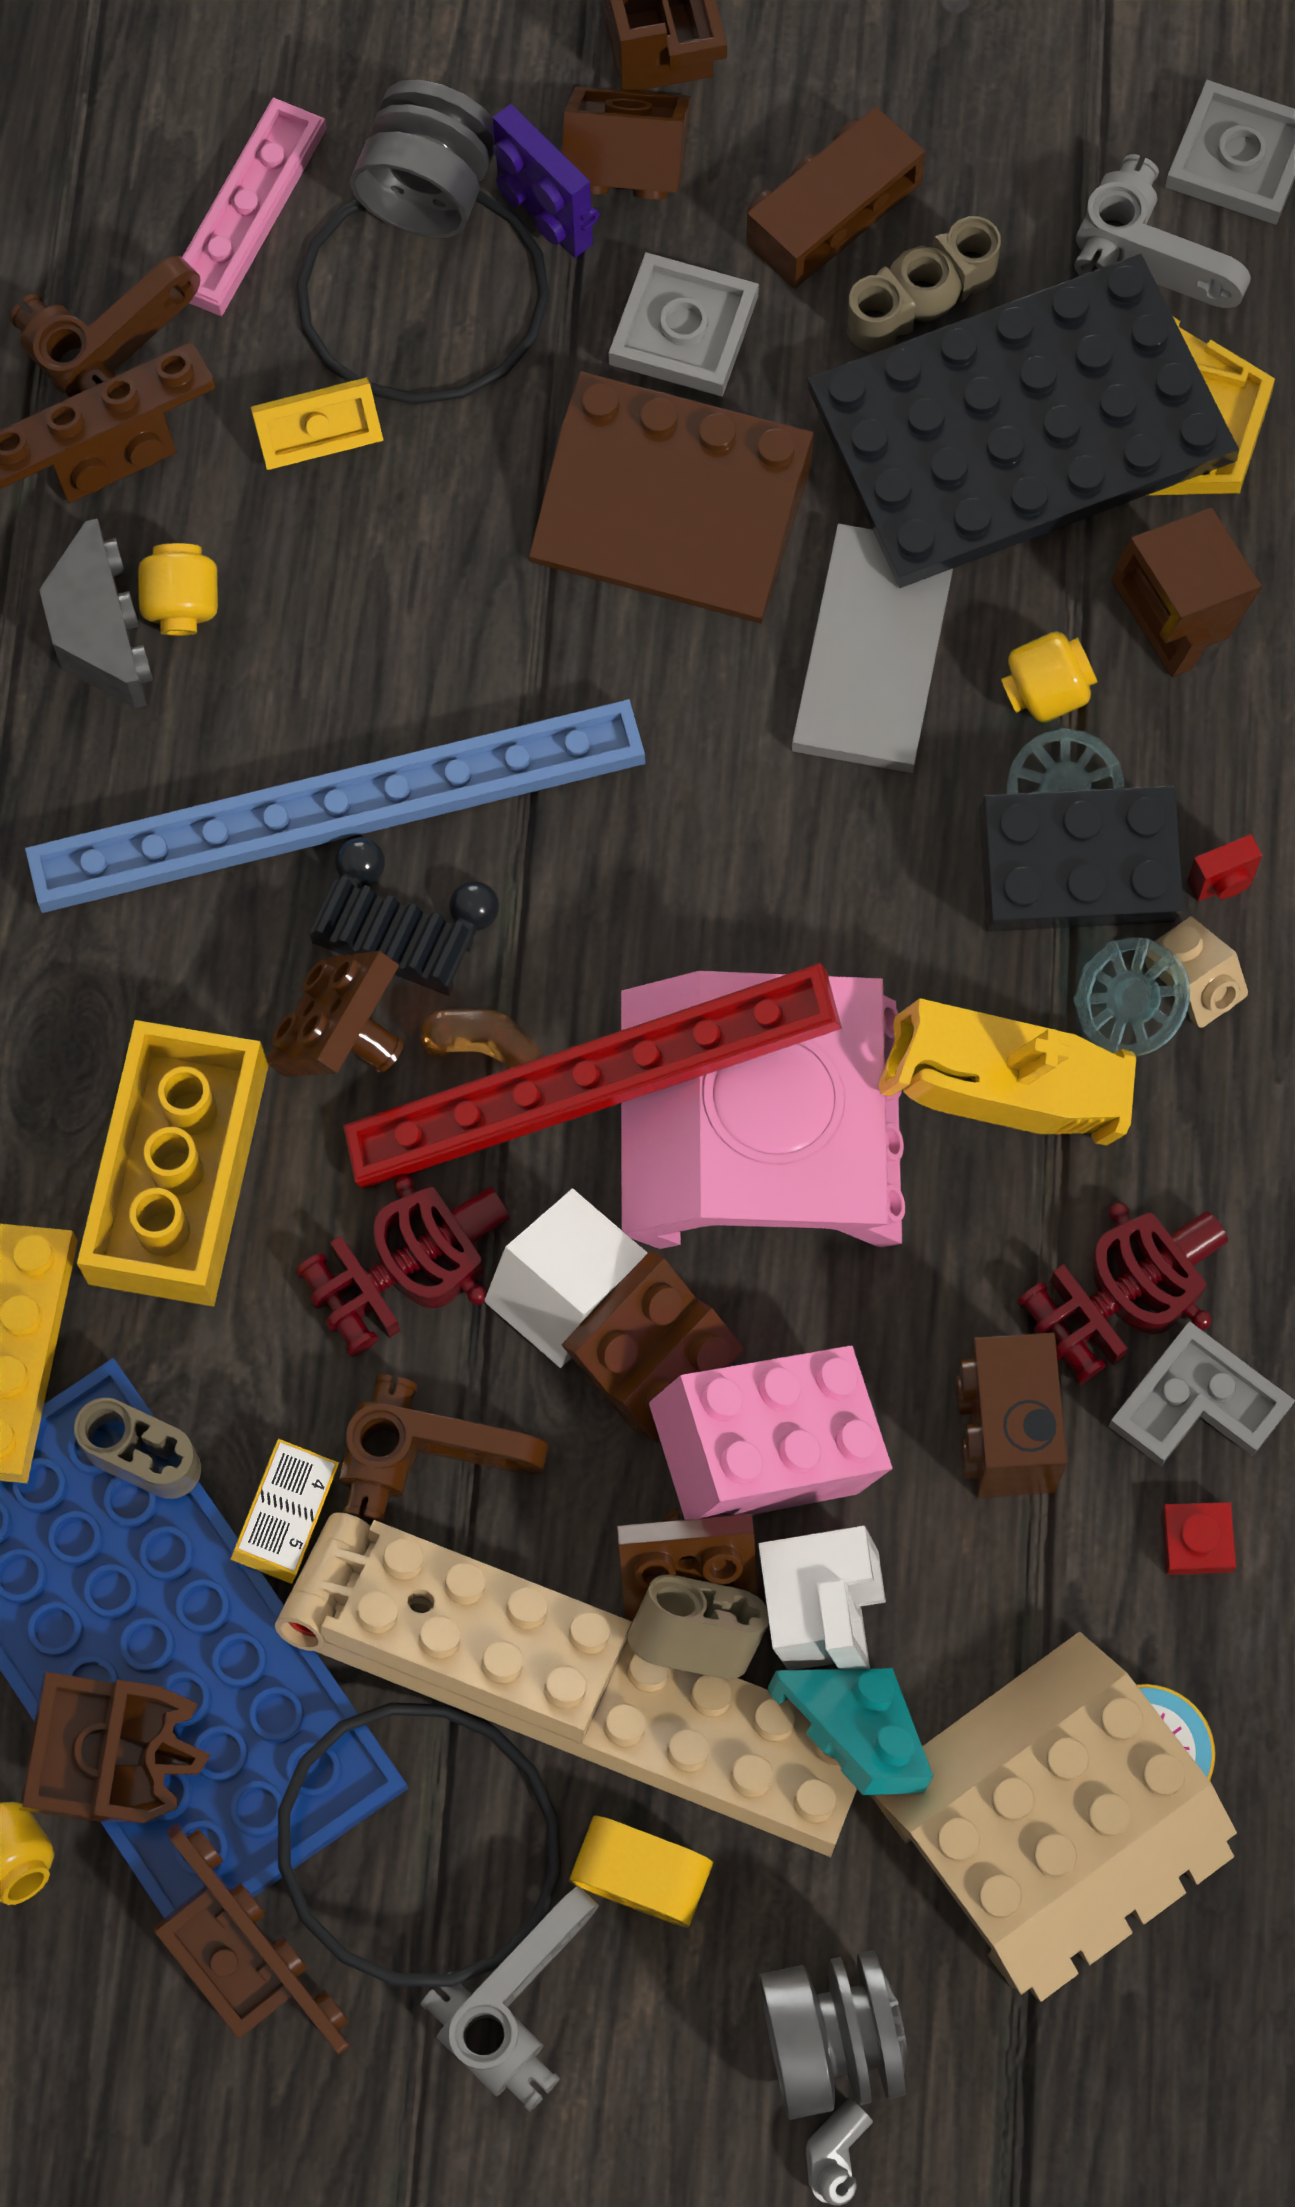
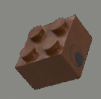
[956,1333,1067,1498]

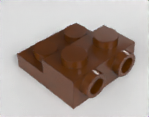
[561,1250,745,1443]

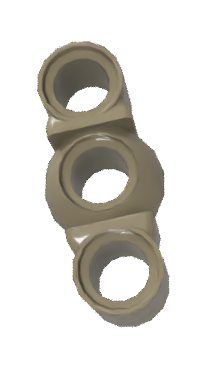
[847,216,1001,352]

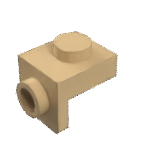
[1141,916,1248,1028]

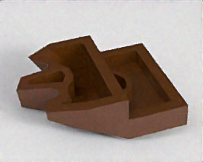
[19,1672,211,1823]

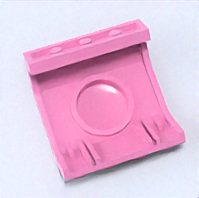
[621,971,905,1249]

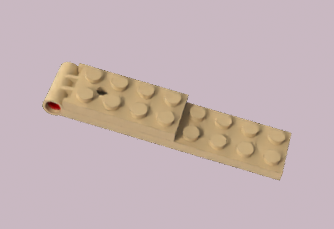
[275,1513,857,1857]

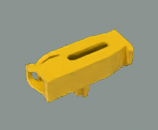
[878,998,1136,1146]

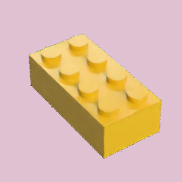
[77,1020,268,1307]

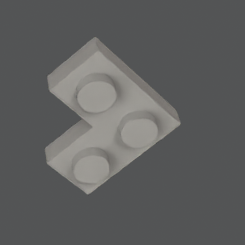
[1109,1321,1295,1466]

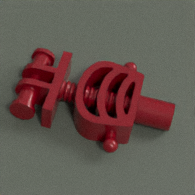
[295,1175,510,1357]
[1017,1202,1228,1385]

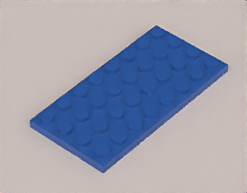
[0,1358,409,1918]

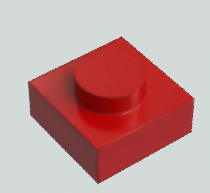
[1187,834,1262,902]
[1162,1502,1236,1575]

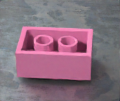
[649,1346,893,1520]

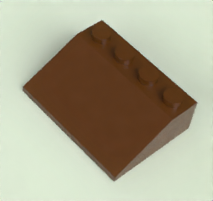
[529,371,814,624]

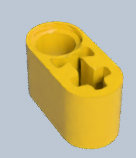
[569,1816,713,1928]

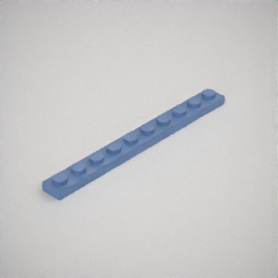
[25,699,645,913]

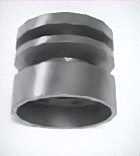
[349,80,495,238]
[759,1950,908,2120]

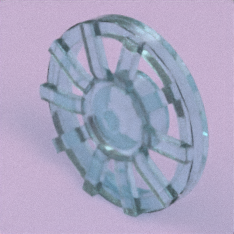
[1007,728,1124,794]
[1074,937,1190,1056]

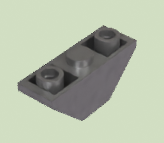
[39,519,153,708]

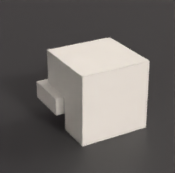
[484,1188,647,1368]
[758,1526,886,1670]

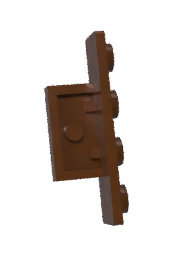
[0,343,216,503]
[153,1822,350,2055]

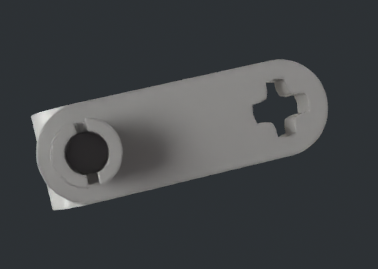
[1074,154,1251,308]
[420,1886,599,2112]

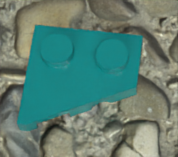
[768,1668,933,1795]

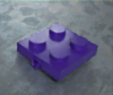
[493,104,600,258]

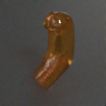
[421,1009,544,1068]

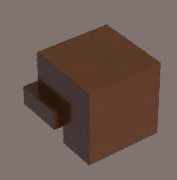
[603,0,727,91]
[1111,507,1262,677]

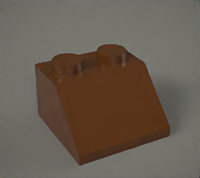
[562,86,691,200]

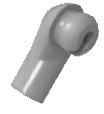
[805,2098,873,2206]

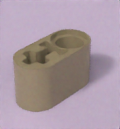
[74,1398,201,1499]
[627,1575,769,1679]

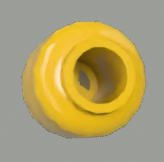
[138,543,218,636]
[1001,631,1098,723]
[0,1802,54,1905]

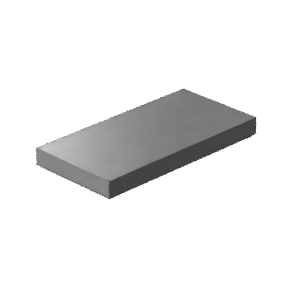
[792,524,953,773]

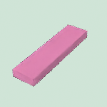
[182,98,327,317]

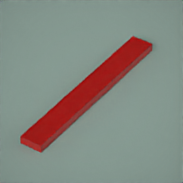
[343,963,842,1189]

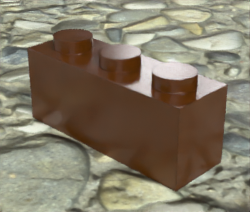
[746,107,925,289]

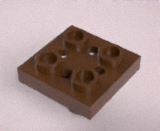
[267,951,404,1077]
[617,1508,758,1624]

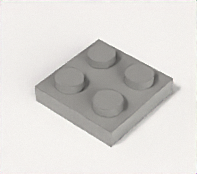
[1165,80,1295,225]
[609,252,759,397]

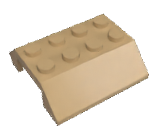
[870,1631,1237,2002]

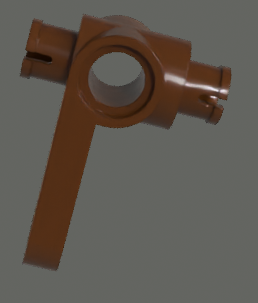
[9,256,201,397]
[339,1374,549,1525]

